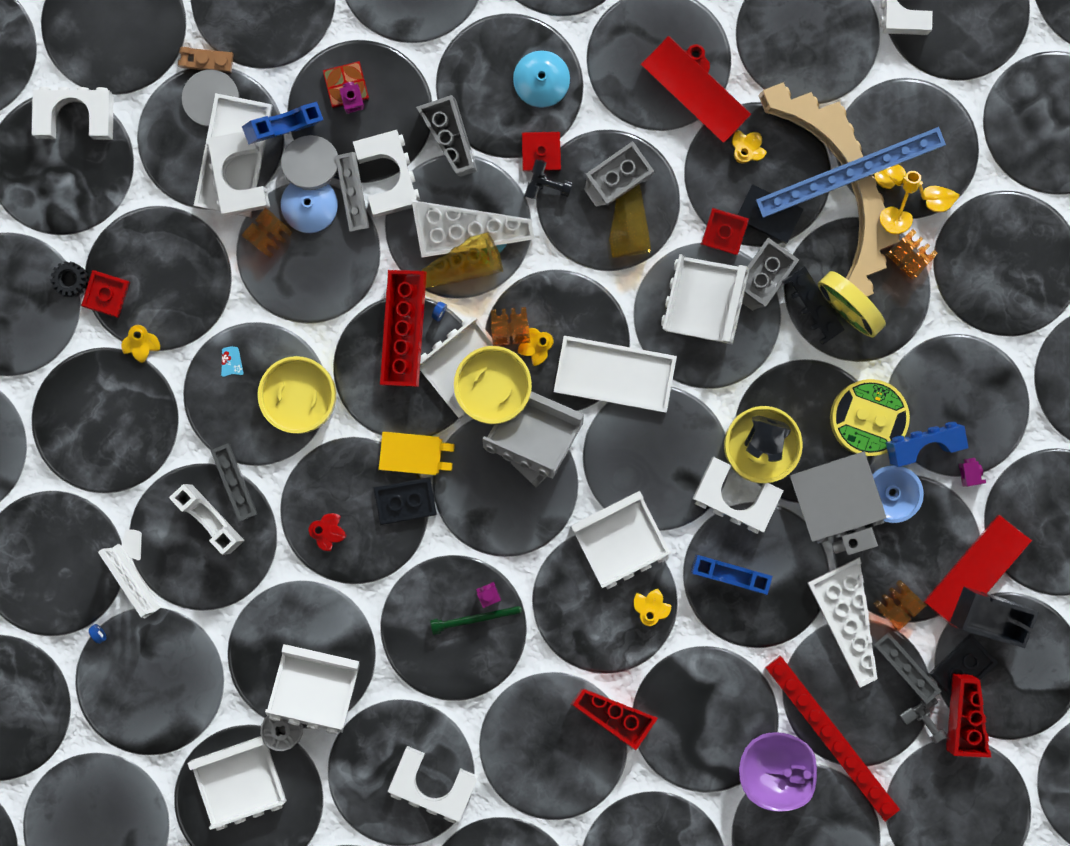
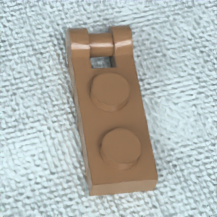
[178,47,234,73]

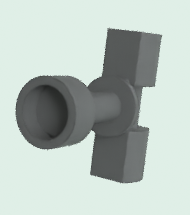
[899,698,947,744]

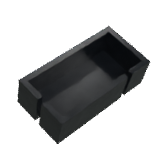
[950,587,1039,648]

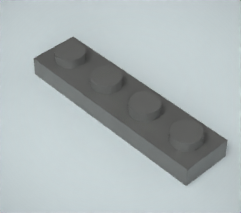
[210,443,258,522]
[874,632,942,704]

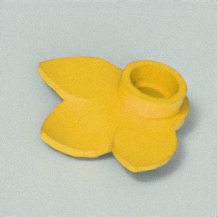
[732,130,767,164]
[121,325,160,363]
[518,328,554,366]
[634,589,671,626]

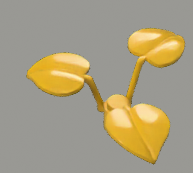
[874,165,960,234]

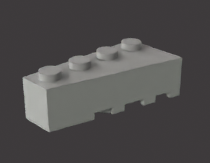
[416,95,478,177]

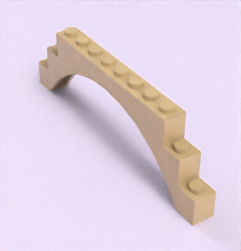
[758,82,900,297]

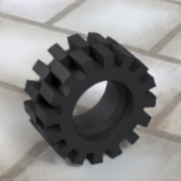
[50,261,89,297]

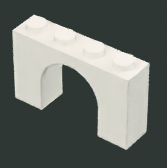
[880,0,933,35]
[32,87,114,140]
[353,130,420,218]
[206,131,270,216]
[692,457,784,534]
[169,484,245,555]
[388,746,478,823]

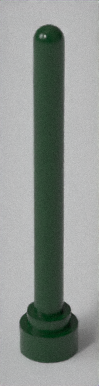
[430,606,522,635]

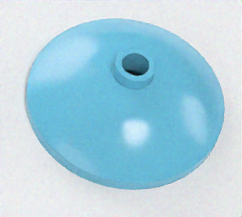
[513,51,570,108]

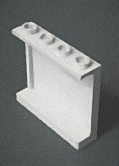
[661,254,749,344]
[420,317,498,419]
[571,491,671,589]
[265,644,360,734]
[188,736,286,831]

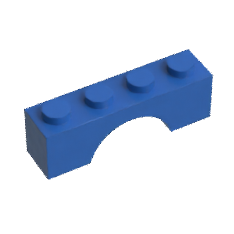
[242,102,323,145]
[886,422,968,467]
[691,555,773,595]

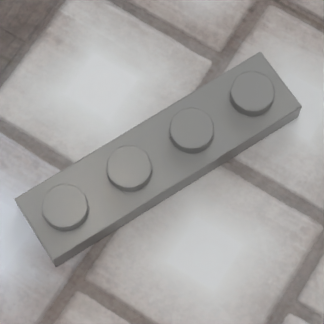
[335,152,370,231]

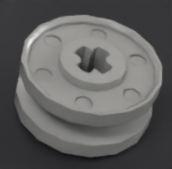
[260,716,303,751]

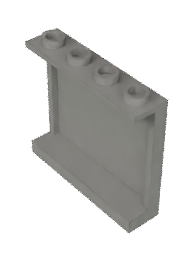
[483,391,584,479]
[790,451,887,544]

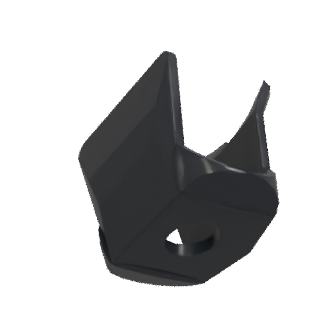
[744,415,791,462]

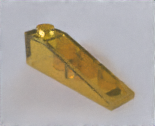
[609,184,651,258]
[422,232,503,288]

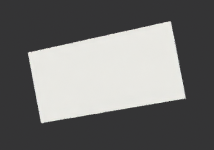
[194,93,273,218]
[554,336,677,413]

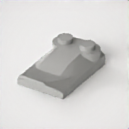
[584,141,655,207]
[742,238,799,311]

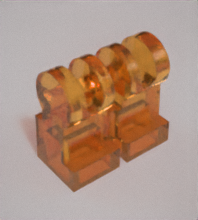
[242,207,293,258]
[886,229,938,280]
[491,307,530,346]
[874,580,927,631]

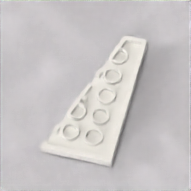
[412,200,535,257]
[808,557,877,687]

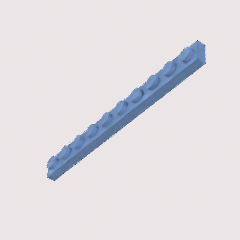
[756,127,946,218]

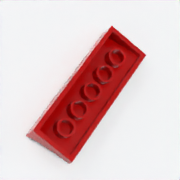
[641,36,751,143]
[380,270,427,387]
[923,515,1032,628]

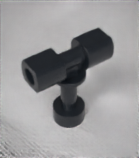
[524,159,572,199]

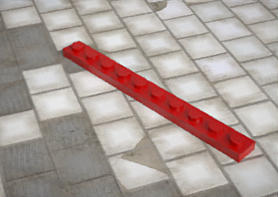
[765,655,900,822]

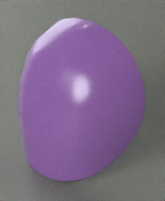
[739,732,817,811]

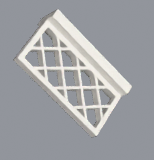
[98,544,162,619]

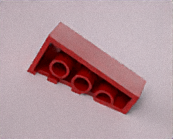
[946,674,992,758]
[570,689,658,750]

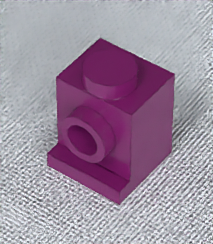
[339,82,365,114]
[959,458,986,487]
[476,582,501,608]

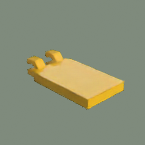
[379,432,455,475]

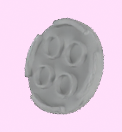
[182,70,240,127]
[281,135,338,190]

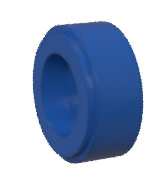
[431,301,447,321]
[89,624,107,644]

